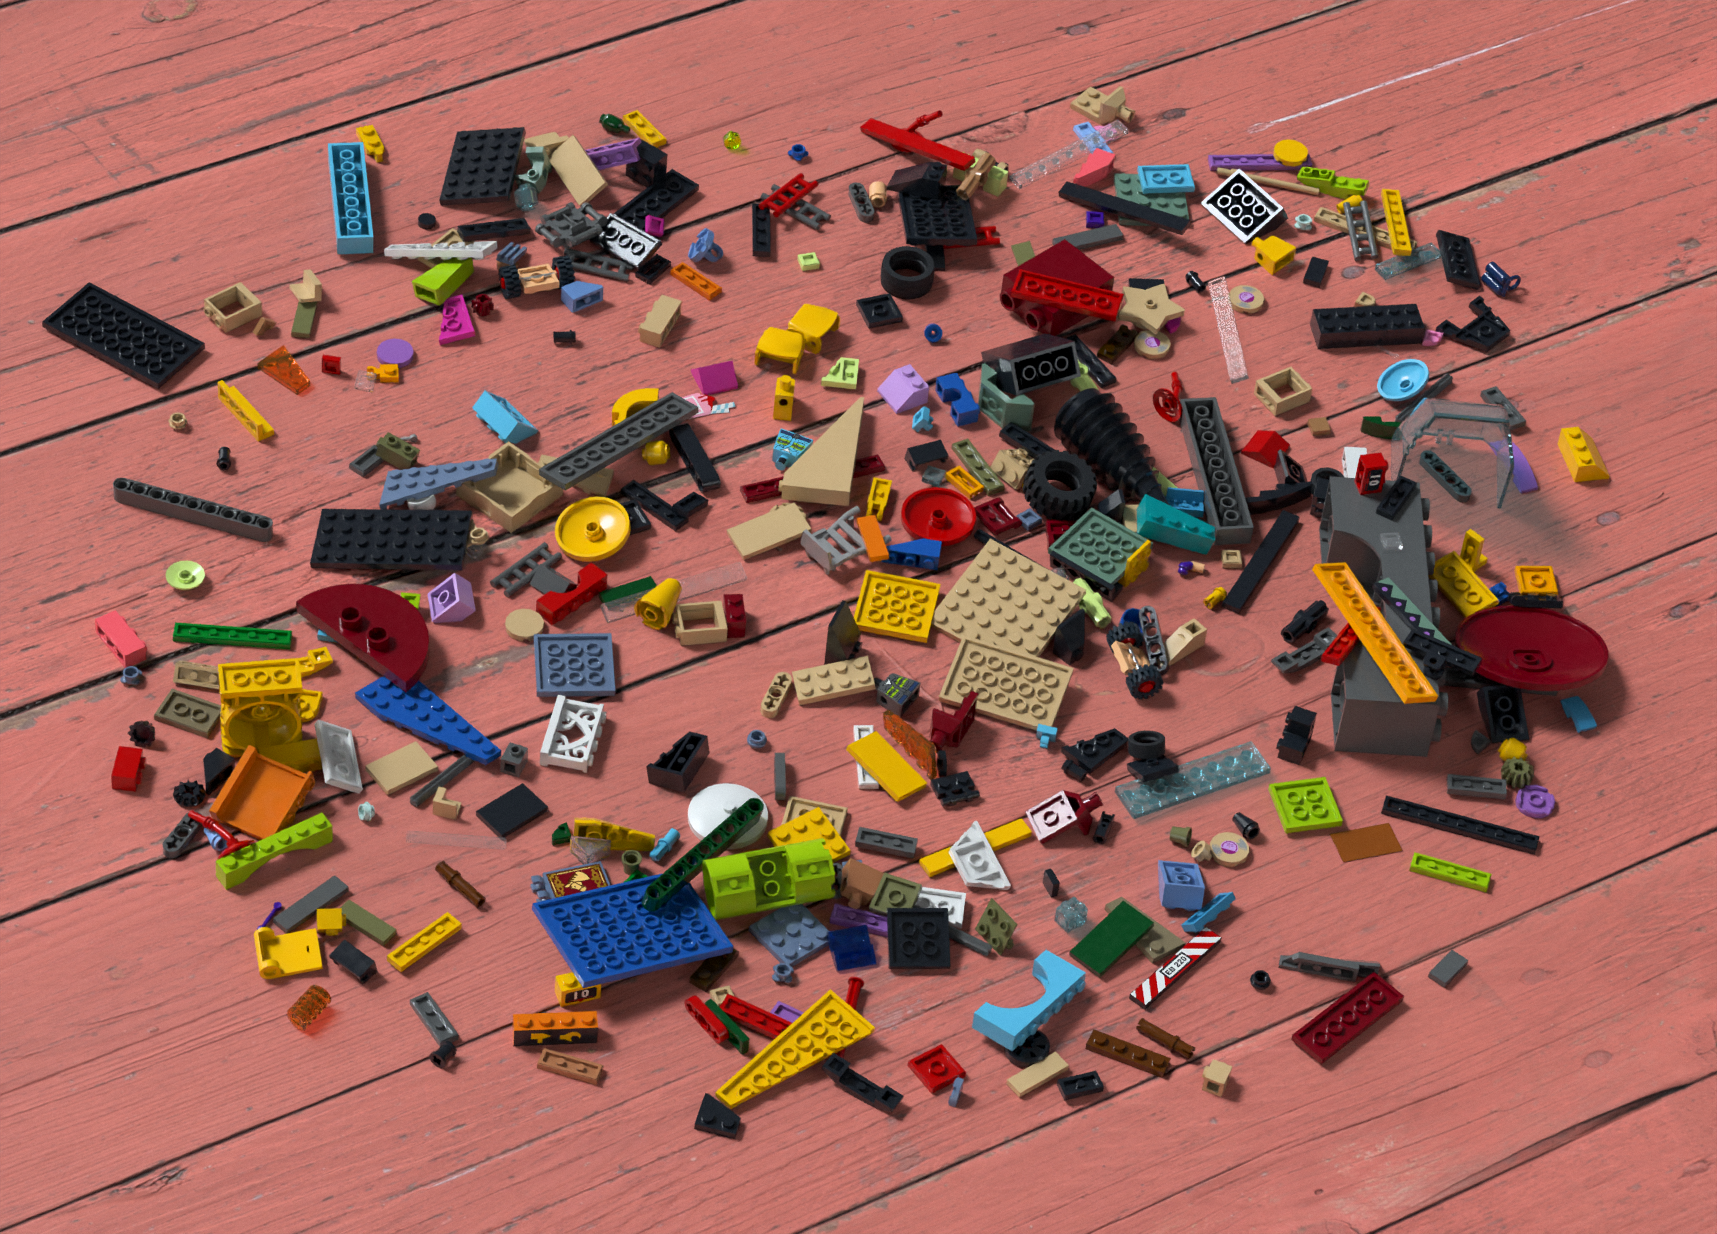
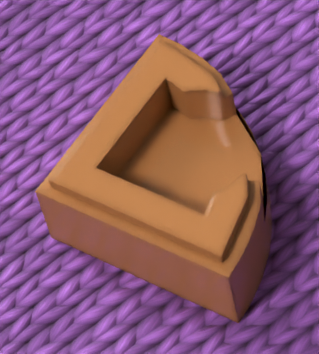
[253,317,276,336]

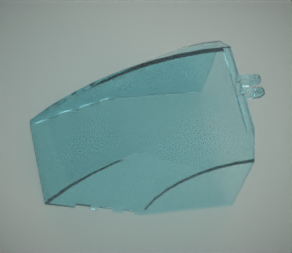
[1391,398,1514,508]

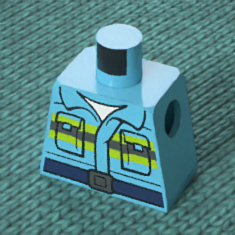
[772,428,813,471]

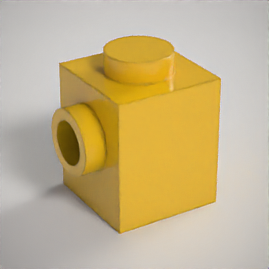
[317,908,346,936]

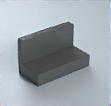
[530,564,578,594]

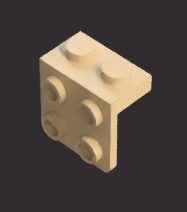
[524,132,569,157]
[990,448,1034,489]

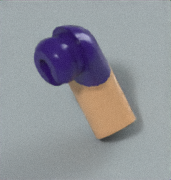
[1178,561,1205,575]

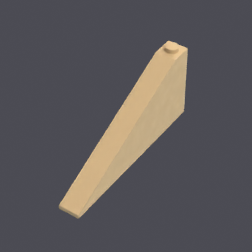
[779,397,864,506]

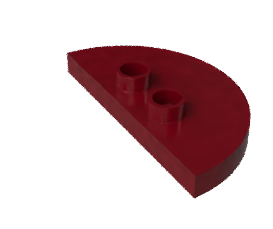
[296,584,430,692]

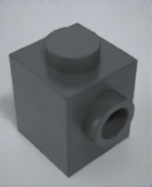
[500,742,528,778]

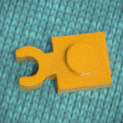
[367,364,399,383]

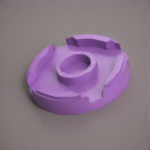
[377,339,413,368]
[1515,785,1555,818]

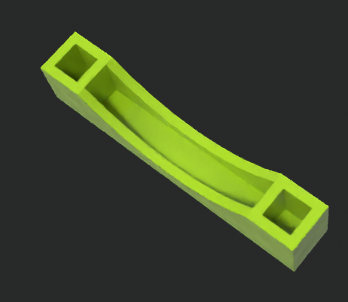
[215,813,333,890]

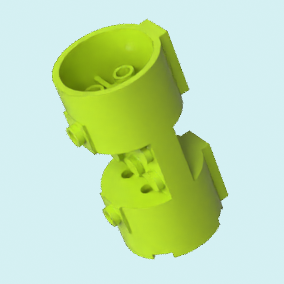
[702,838,835,920]

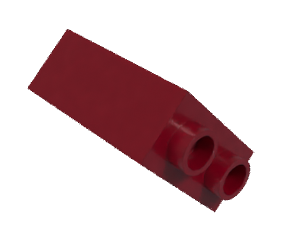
[1000,239,1115,336]

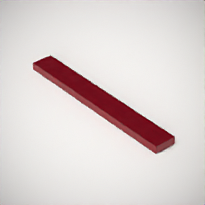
[740,454,885,503]

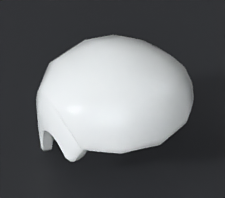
[407,495,436,510]

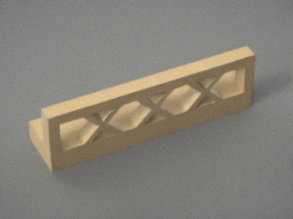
[173,660,219,689]

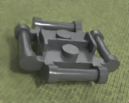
[535,202,608,249]

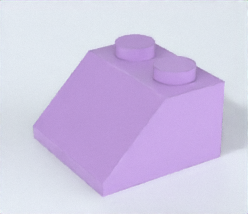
[877,364,929,414]
[427,573,476,623]

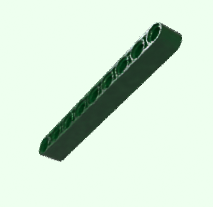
[642,798,764,911]

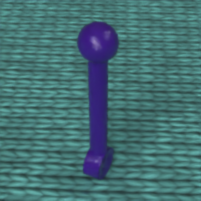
[257,902,282,930]

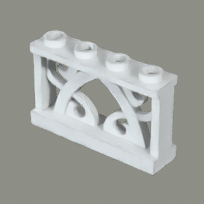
[540,695,607,773]

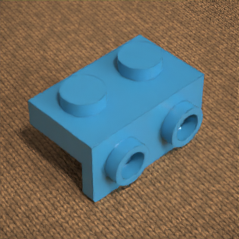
[1166,487,1204,518]

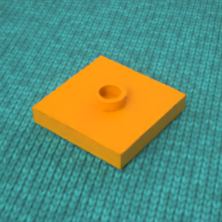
[1514,566,1558,596]

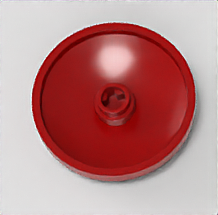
[901,487,976,546]

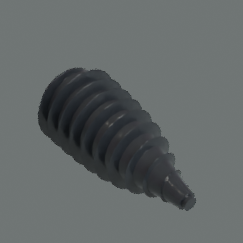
[1054,388,1170,505]

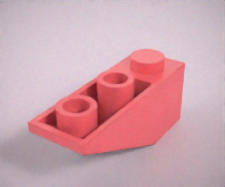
[1073,148,1115,187]

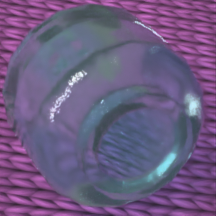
[514,184,539,211]

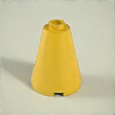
[634,578,682,630]

